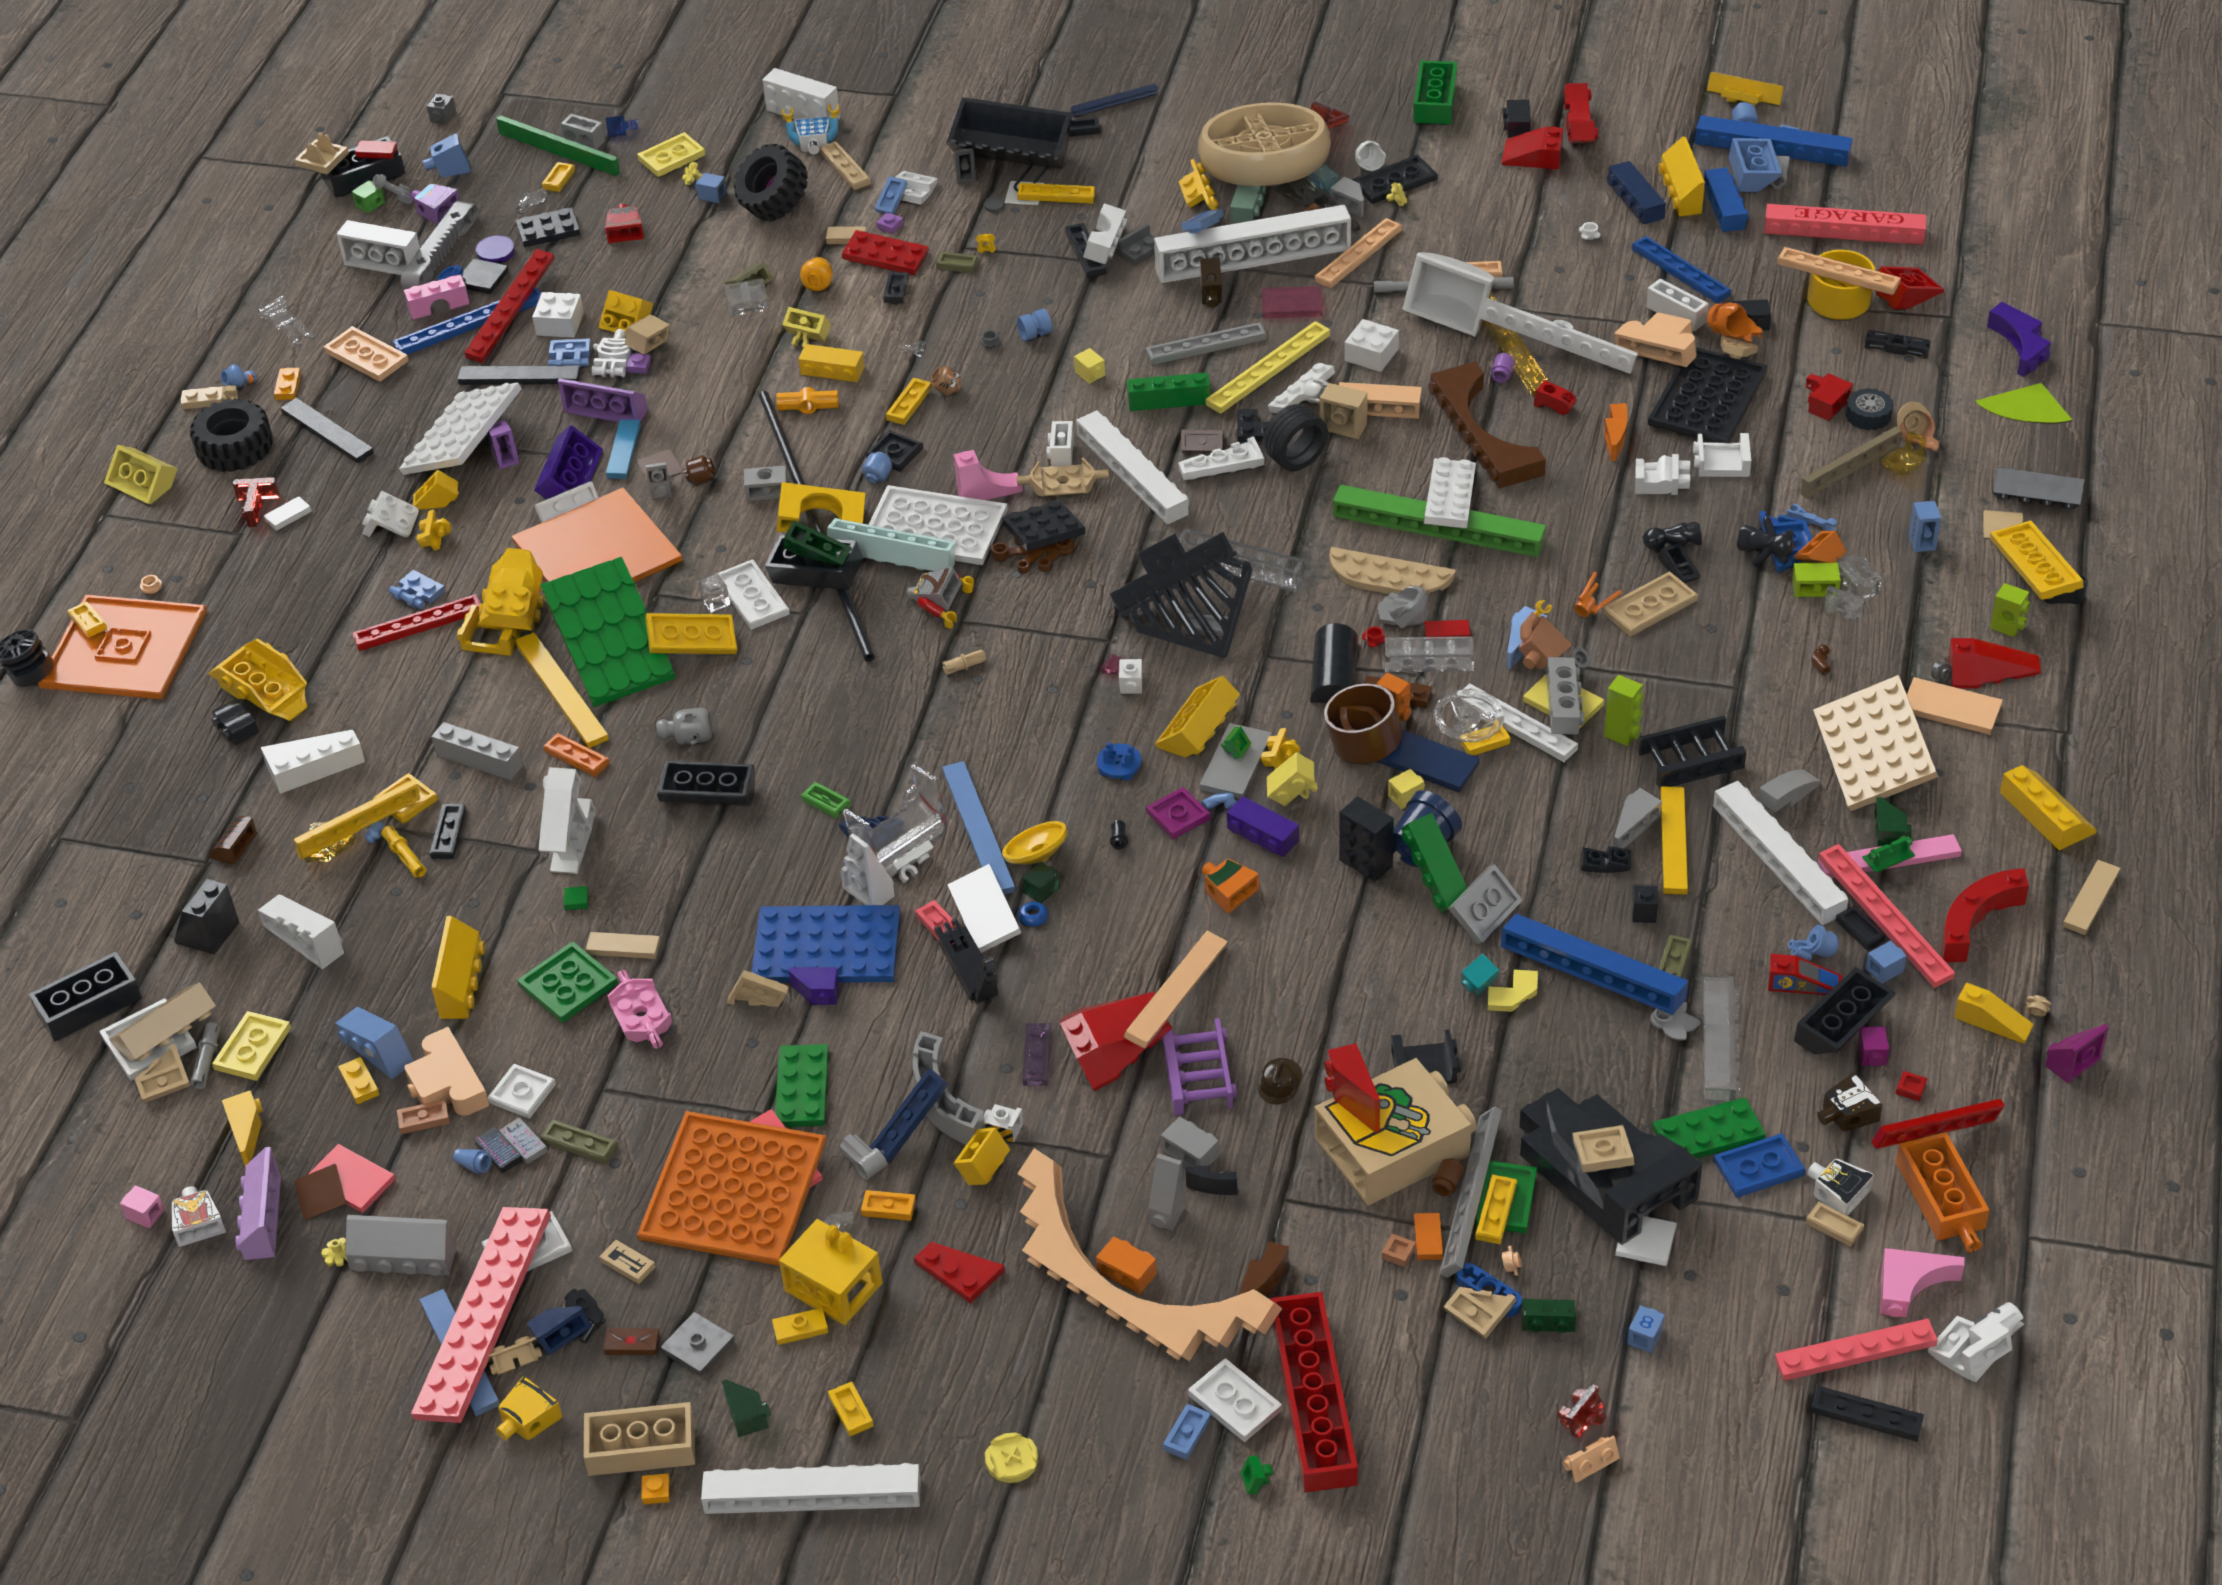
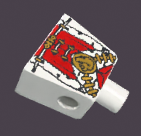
[172,1186,226,1247]

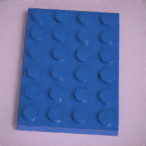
[752,905,900,983]

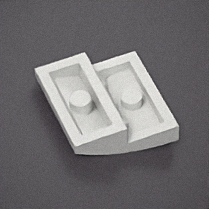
[895,171,938,205]
[1615,1216,1677,1266]
[1928,1316,1992,1382]

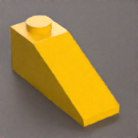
[1954,982,2034,1044]
[222,1091,263,1168]

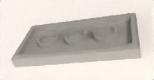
[1200,723,1272,799]

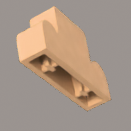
[1614,313,1697,367]
[404,1027,489,1116]

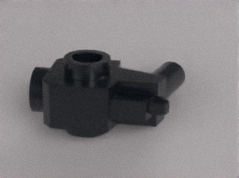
[564,1289,606,1343]

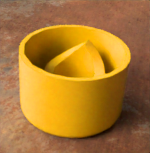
[1807,250,1875,320]

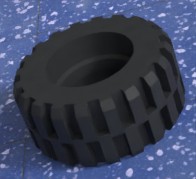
[734,144,808,221]
[190,399,273,472]

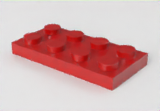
[842,230,928,275]

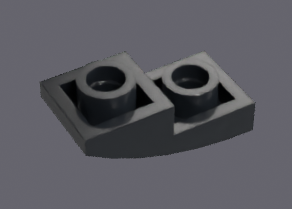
[1580,846,1631,873]
[1185,1165,1238,1195]

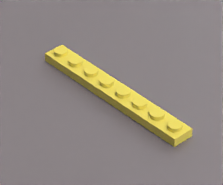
[1206,321,1330,414]

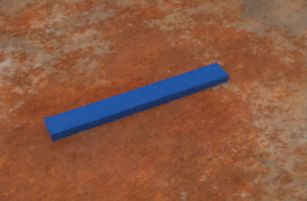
[392,287,542,355]

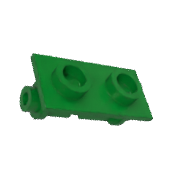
[1862,836,1915,873]

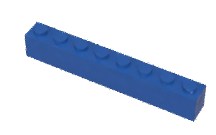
[1695,115,1853,167]
[1501,914,1688,1015]

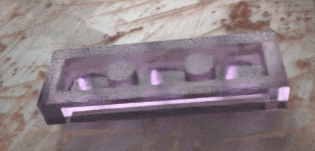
[1022,1023,1051,1086]

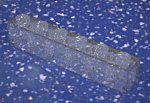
[1178,529,1304,592]
[1702,975,1740,1105]

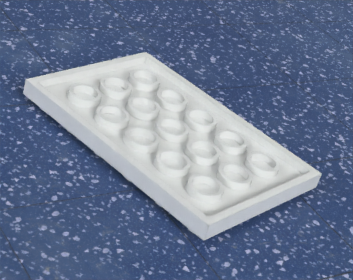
[399,382,522,475]
[869,485,1008,565]

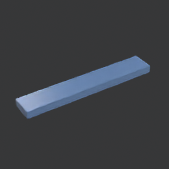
[420,1289,500,1416]

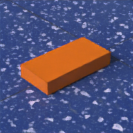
[1414,1213,1443,1260]

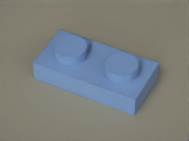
[874,176,908,214]
[1163,1404,1211,1460]

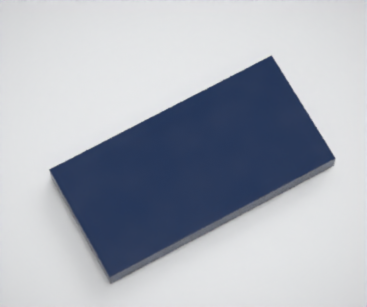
[1378,730,1480,793]

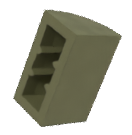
[724,262,773,298]

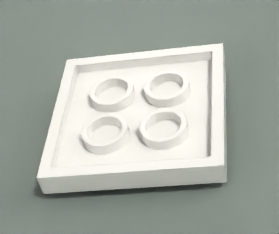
[99,998,197,1081]

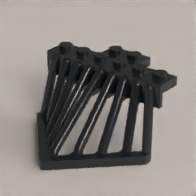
[1109,532,1253,658]

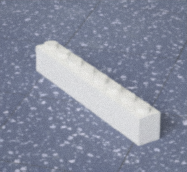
[1076,410,1189,525]
[1713,781,1848,925]
[701,1463,921,1514]

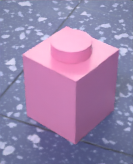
[120,1185,165,1229]

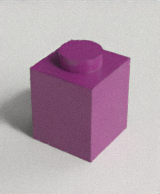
[1858,1027,1889,1066]

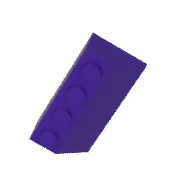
[534,425,603,500]

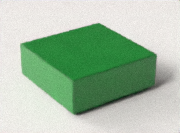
[563,886,588,910]

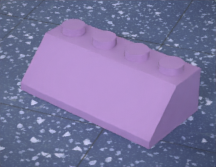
[236,1147,281,1260]

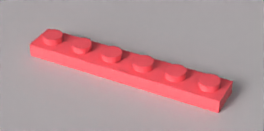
[1775,1319,1938,1381]

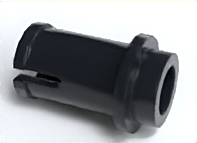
[1110,820,1128,850]

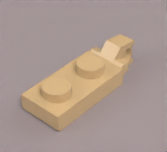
[181,385,239,409]

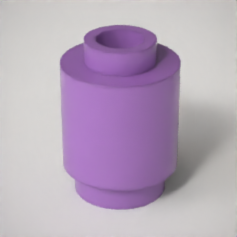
[1491,353,1515,383]

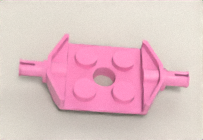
[607,970,672,1049]

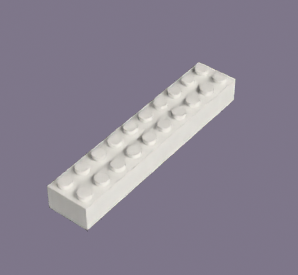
[1154,205,1351,283]

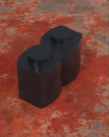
[211,699,259,745]

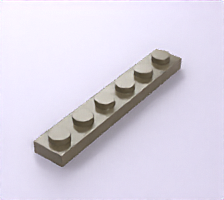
[1801,427,1902,499]

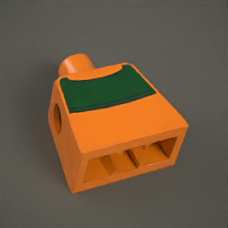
[1202,859,1259,914]

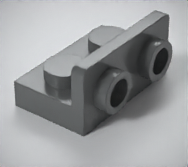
[1118,224,1155,266]

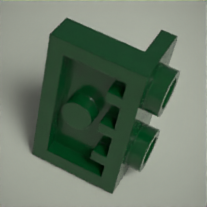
[1522,1299,1576,1333]

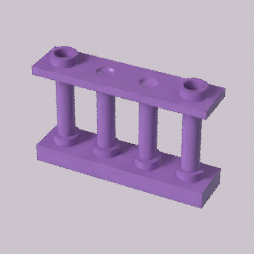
[1162,1018,1237,1116]

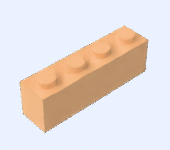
[1339,382,1422,419]

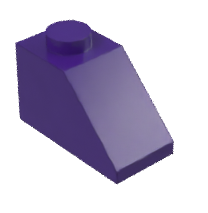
[789,967,839,1005]

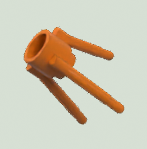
[1574,572,1622,618]

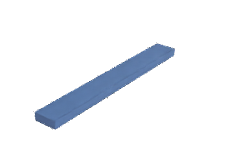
[942,761,1015,895]

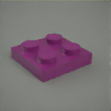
[1146,787,1210,839]

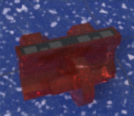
[1558,1384,1606,1438]

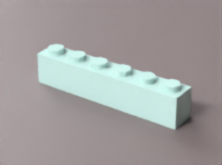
[827,518,956,571]

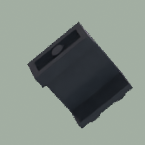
[1391,1030,1461,1084]

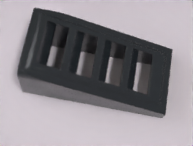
[1658,543,1700,583]

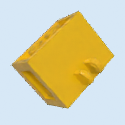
[779,1219,883,1325]

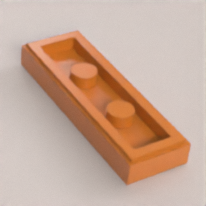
[543,733,610,777]

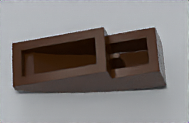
[1238,1242,1289,1297]

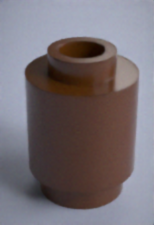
[1432,1158,1465,1197]

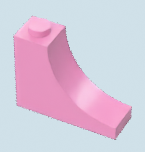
[954,450,1023,500]
[1880,1248,1964,1317]

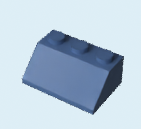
[1729,138,1782,193]

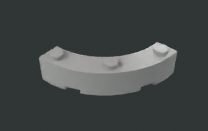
[913,1031,983,1145]

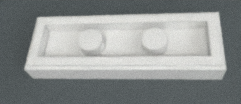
[534,481,599,523]

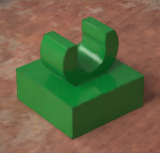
[1221,726,1252,759]
[1240,1456,1274,1494]

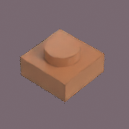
[1382,1234,1416,1267]

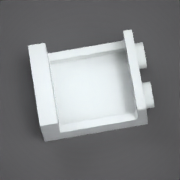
[1693,433,1751,477]

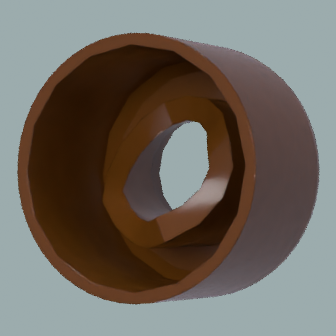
[1324,683,1402,764]

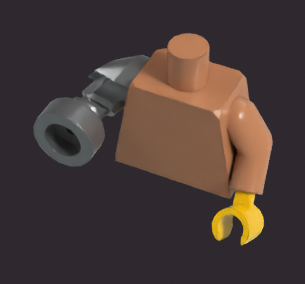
[1519,600,1590,671]

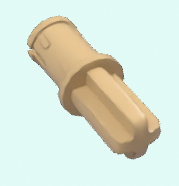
[942,650,986,675]

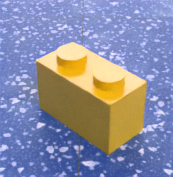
[954,1128,1010,1185]

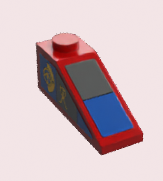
[1768,954,1842,995]

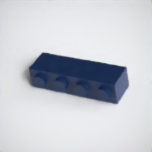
[1607,161,1666,225]

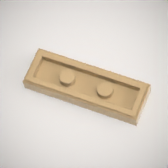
[585,932,660,959]

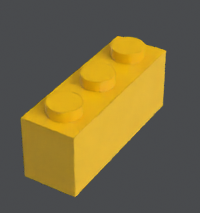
[798,344,865,382]

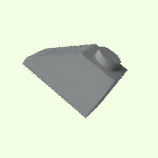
[1330,177,1364,217]

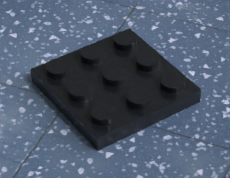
[1002,500,1086,551]

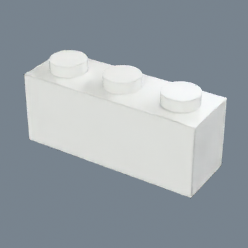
[1646,279,1708,332]

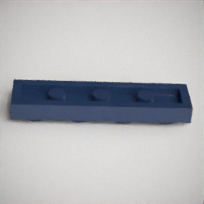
[870,1068,949,1164]

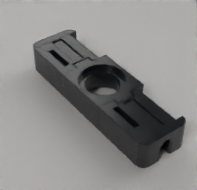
[1864,330,1931,359]

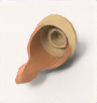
[1897,401,1939,452]

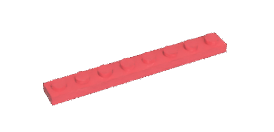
[1819,844,1955,988]

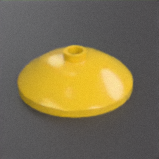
[1002,821,1068,865]

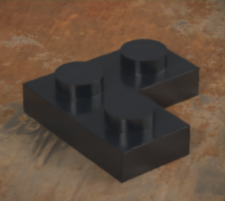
[1237,409,1269,442]

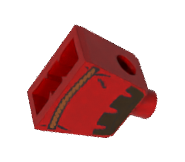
[605,204,644,243]

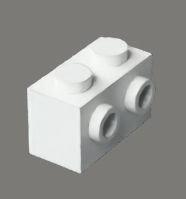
[1047,421,1074,466]

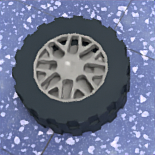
[1845,388,1894,430]

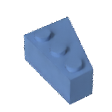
[335,1007,414,1080]

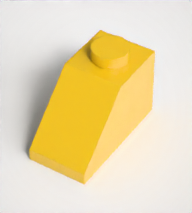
[413,470,459,510]

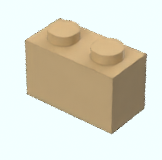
[625,314,670,354]

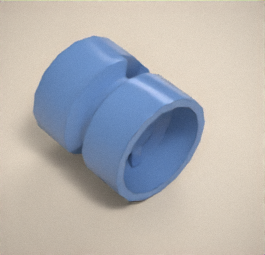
[1016,308,1053,342]

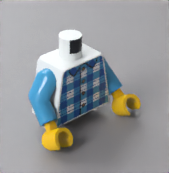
[782,104,840,154]

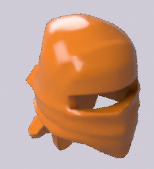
[1707,302,1763,344]

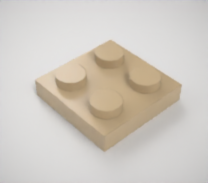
[1573,1125,1634,1173]

